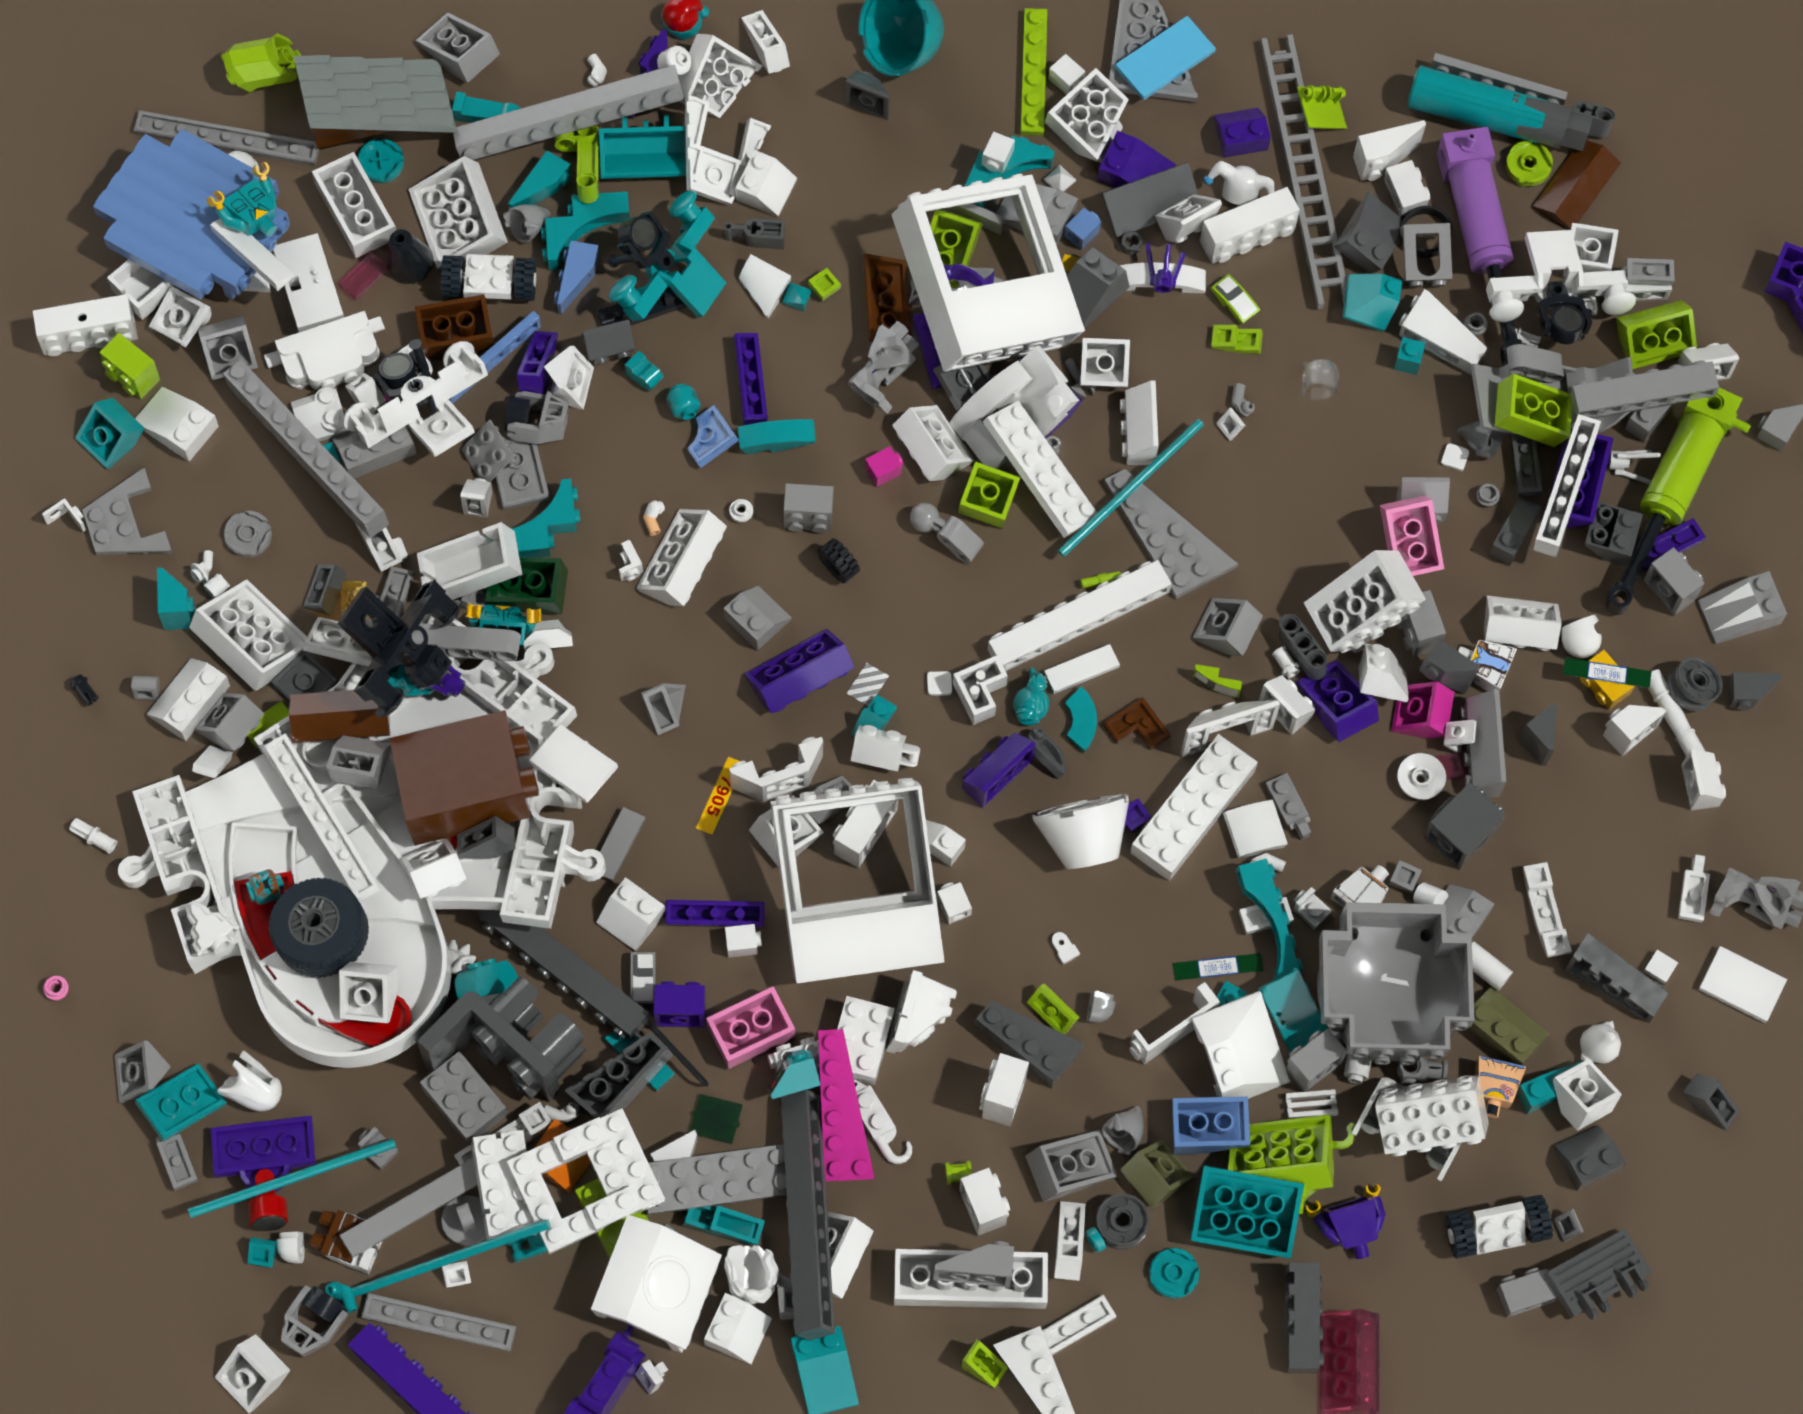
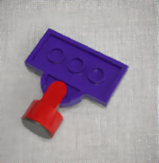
[211,1116,316,1231]

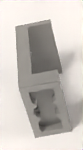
[1400,223,1452,287]

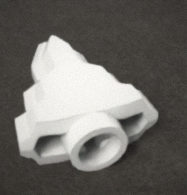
[186,901,240,957]

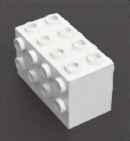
[1375,1075,1489,1156]

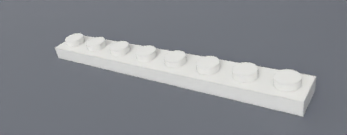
[265,733,381,902]

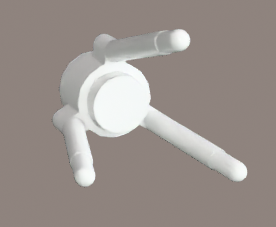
[1609,450,1661,485]

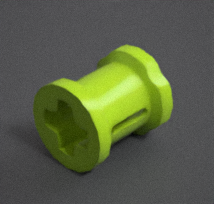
[945,1161,972,1185]

